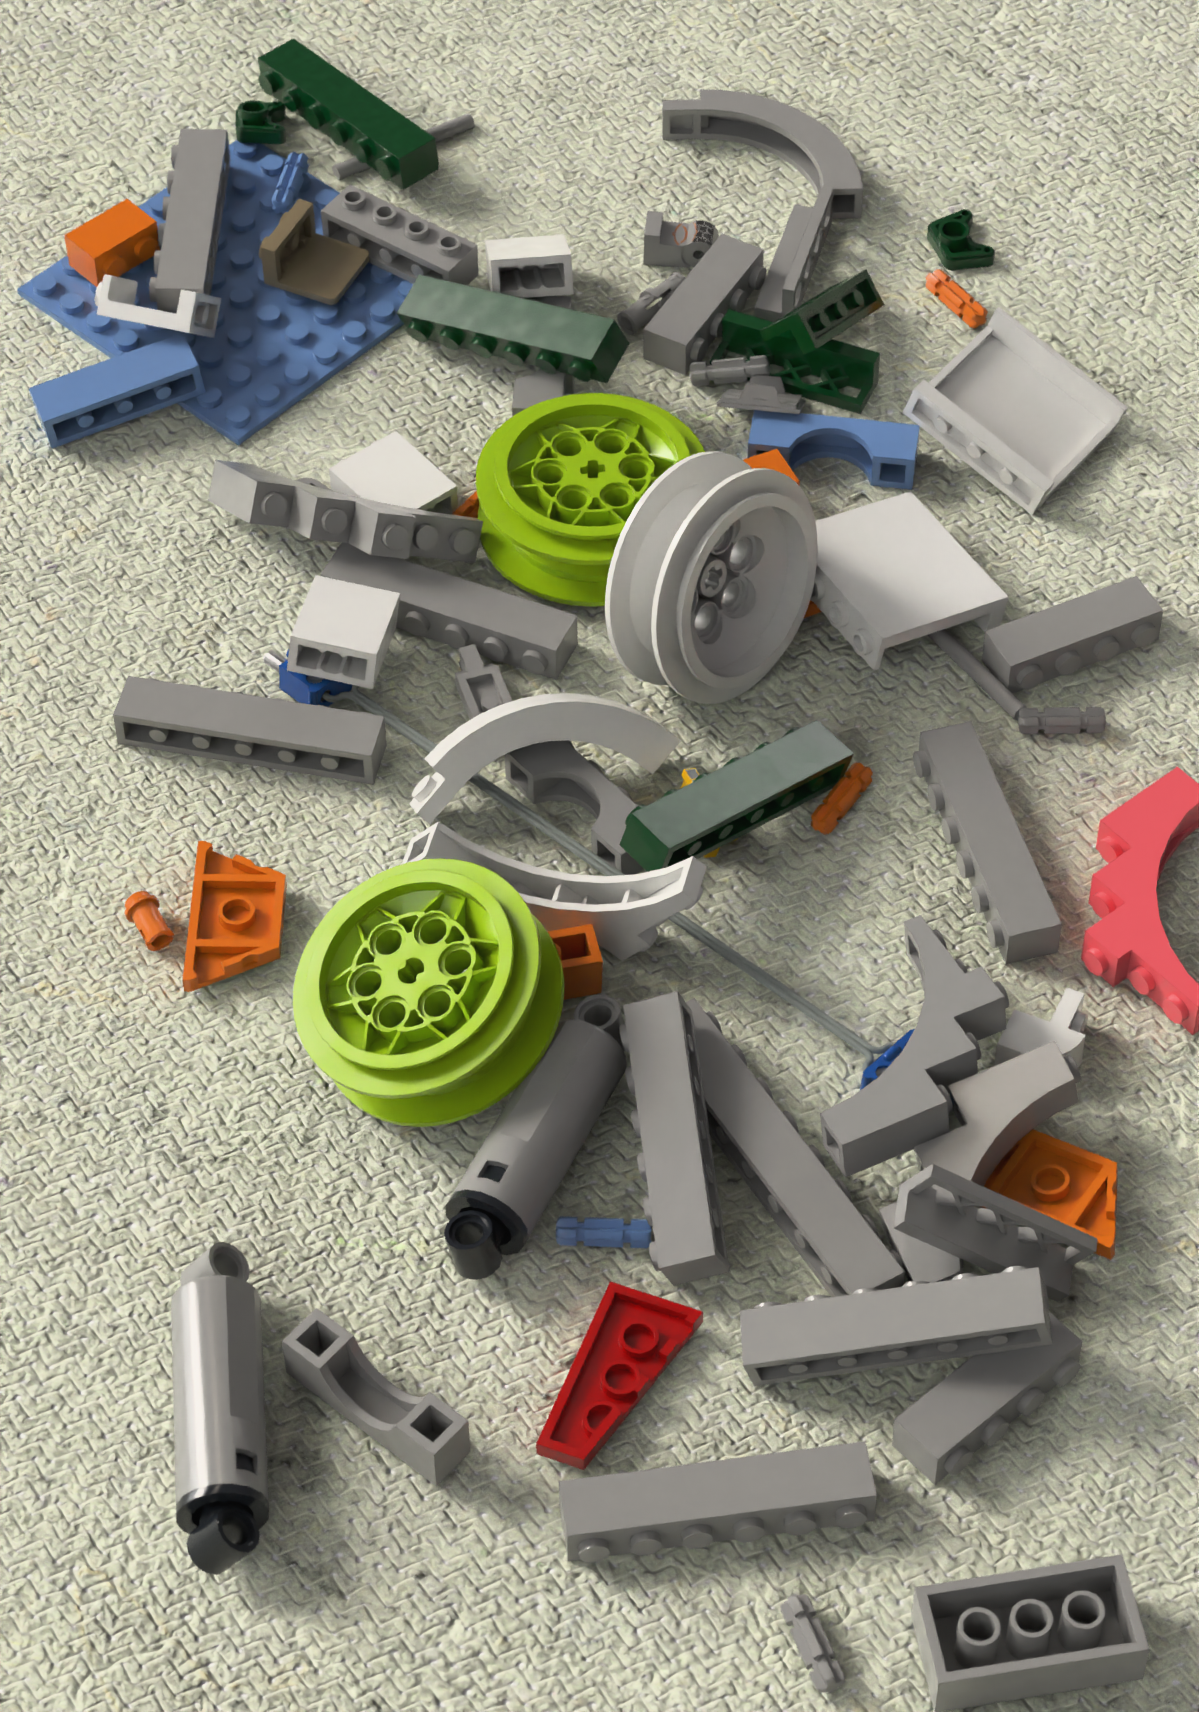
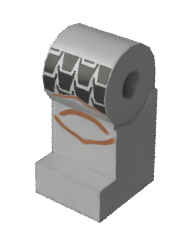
[643,211,719,268]

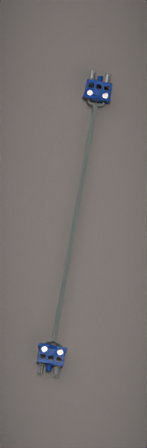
[263,649,915,1090]

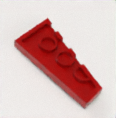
[536,1281,703,1470]

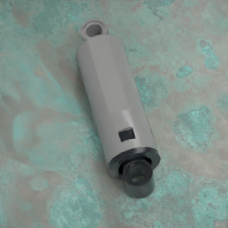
[444,995,627,1280]
[171,1242,269,1575]

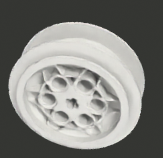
[605,451,818,704]

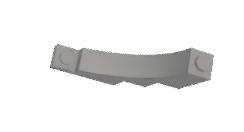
[879,1041,1081,1283]

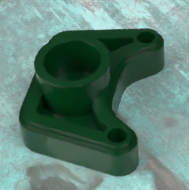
[235,100,286,145]
[927,209,995,270]

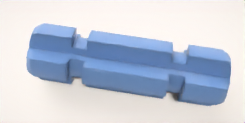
[271,152,309,214]
[556,1216,652,1248]

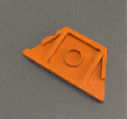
[182,841,287,992]
[980,1129,1118,1260]

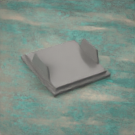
[717,375,806,414]

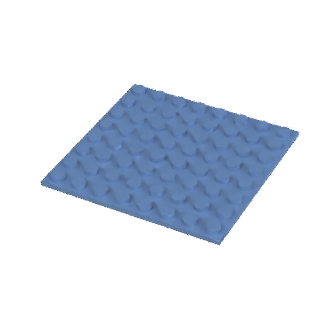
[17,140,413,446]

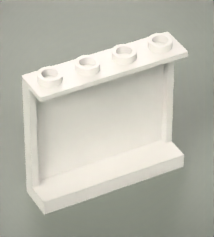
[902,307,1128,515]
[810,491,1008,671]

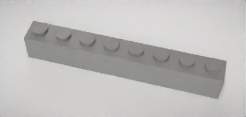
[686,998,906,1297]

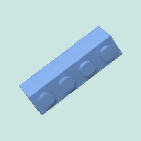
[29,332,206,449]

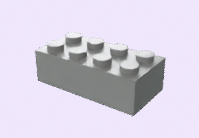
[911,1554,1150,1712]

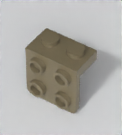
[259,199,370,305]

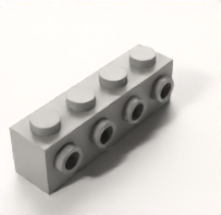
[321,185,479,285]

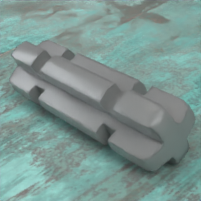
[689,355,770,386]
[1018,707,1106,734]
[781,1594,845,1693]

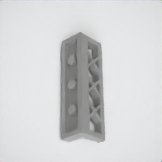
[754,185,834,322]
[893,1164,1097,1302]

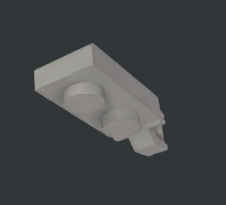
[455,644,512,720]

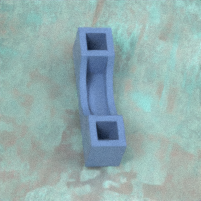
[748,410,920,490]

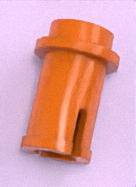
[125,891,174,951]

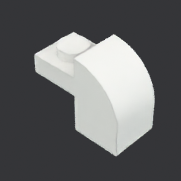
[995,988,1088,1067]

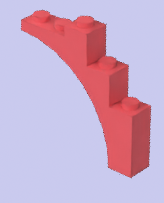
[1081,766,1199,1035]

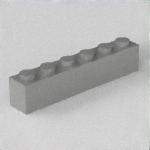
[149,129,231,314]
[320,543,578,680]
[113,676,387,785]
[913,721,1062,964]
[620,991,730,1286]
[740,1266,1053,1386]
[559,1441,877,1563]

